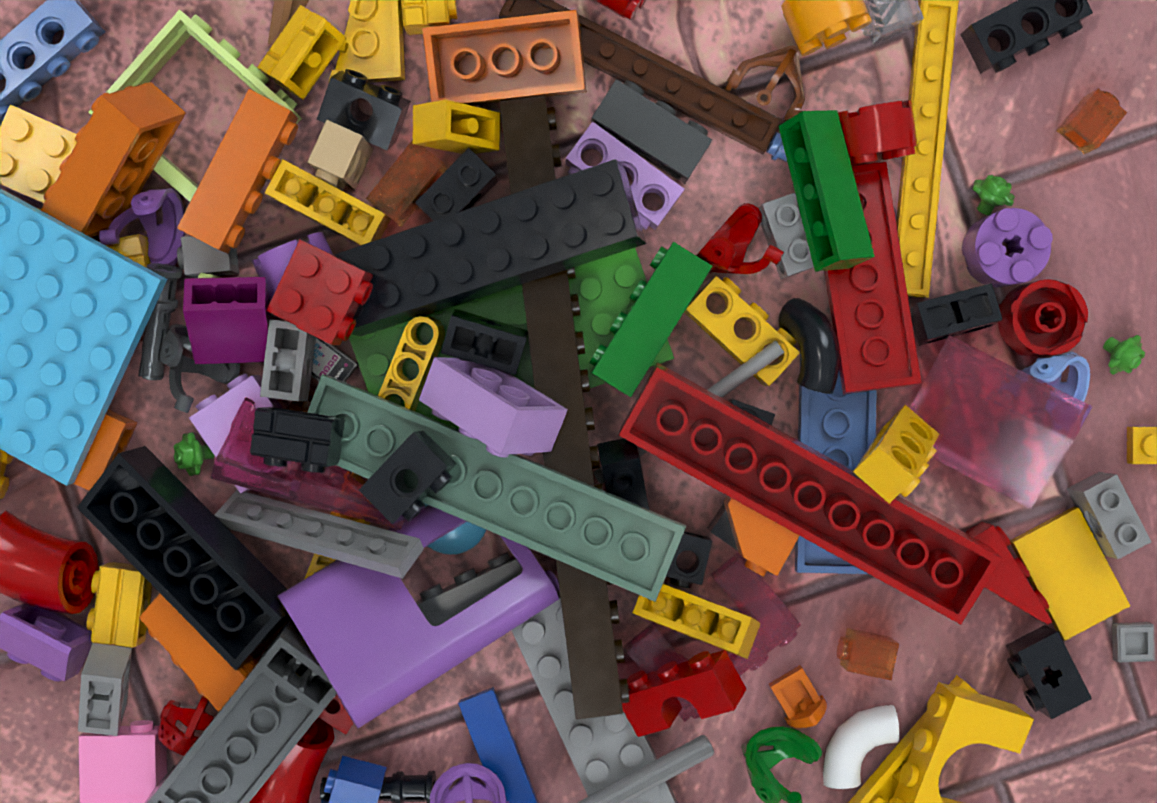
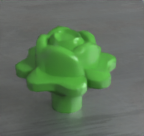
[972,175,1015,215]
[1103,335,1145,375]
[173,432,215,476]

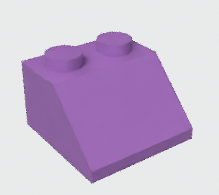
[0,604,93,681]

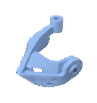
[998,351,1090,429]

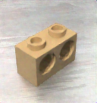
[307,120,373,191]

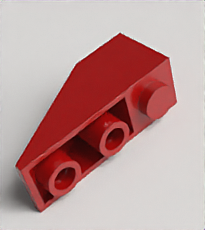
[965,522,1052,625]

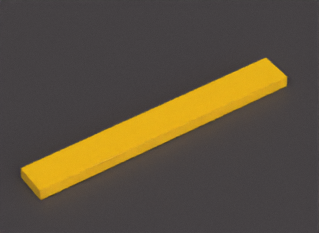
[896,0,959,299]

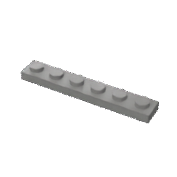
[214,490,424,579]

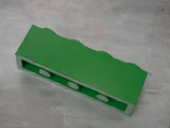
[779,110,875,272]
[589,242,713,397]

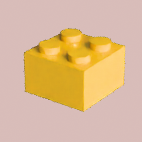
[0,104,77,204]

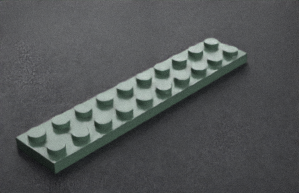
[308,375,687,602]

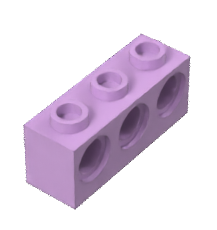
[566,121,684,230]

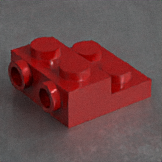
[266,239,373,346]

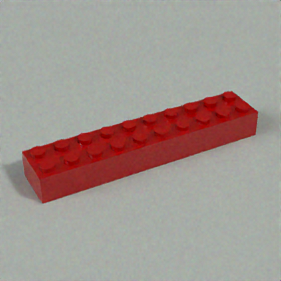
[619,362,1002,625]

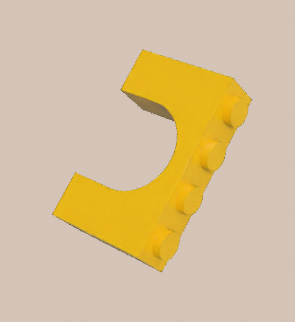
[888,682,1034,803]

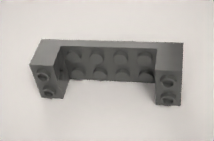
[145,618,337,803]

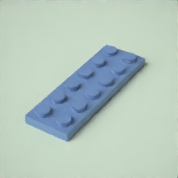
[795,350,877,574]

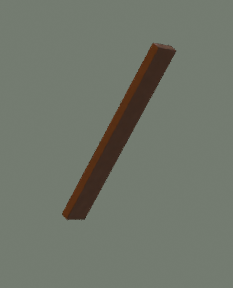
[499,0,782,155]

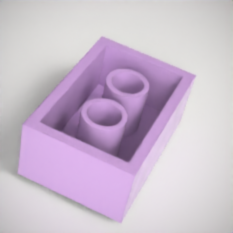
[419,357,568,458]

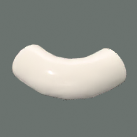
[823,705,899,789]

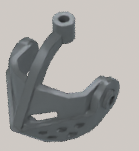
[159,324,240,413]

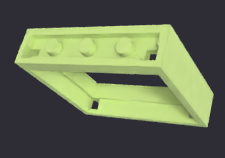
[89,9,302,202]

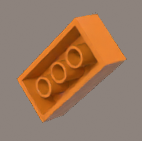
[422,10,587,106]
[41,82,186,238]

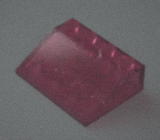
[909,335,1093,509]

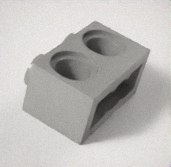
[758,193,814,280]
[78,643,132,736]

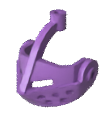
[99,188,185,265]
[430,763,509,803]

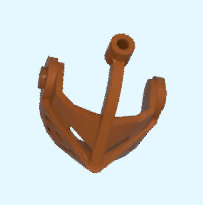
[725,45,805,121]

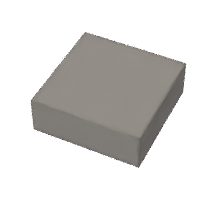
[1112,622,1155,662]

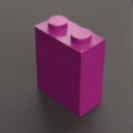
[183,277,271,364]

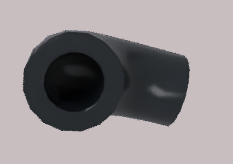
[779,298,840,394]

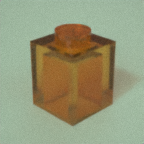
[1056,88,1128,154]
[837,628,899,681]

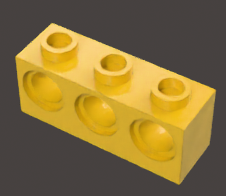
[265,159,391,246]
[684,276,800,386]
[853,405,939,504]
[632,584,761,659]

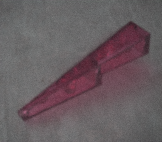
[211,397,405,530]

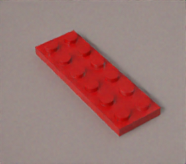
[824,162,922,394]

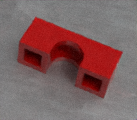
[622,649,747,737]

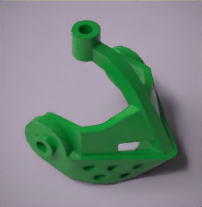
[741,727,822,803]

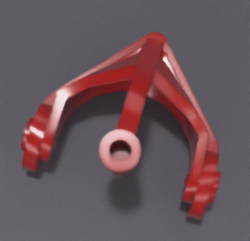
[696,203,785,274]
[157,696,214,756]

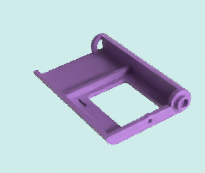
[277,505,560,729]

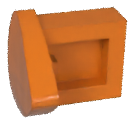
[768,665,827,728]

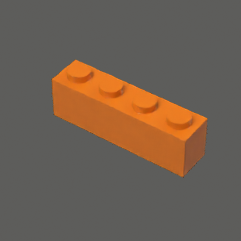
[177,89,299,254]
[139,594,258,712]

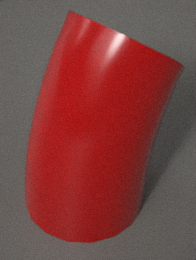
[0,510,99,614]
[249,718,335,803]

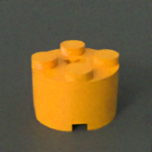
[781,0,872,56]

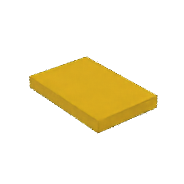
[1010,506,1130,641]

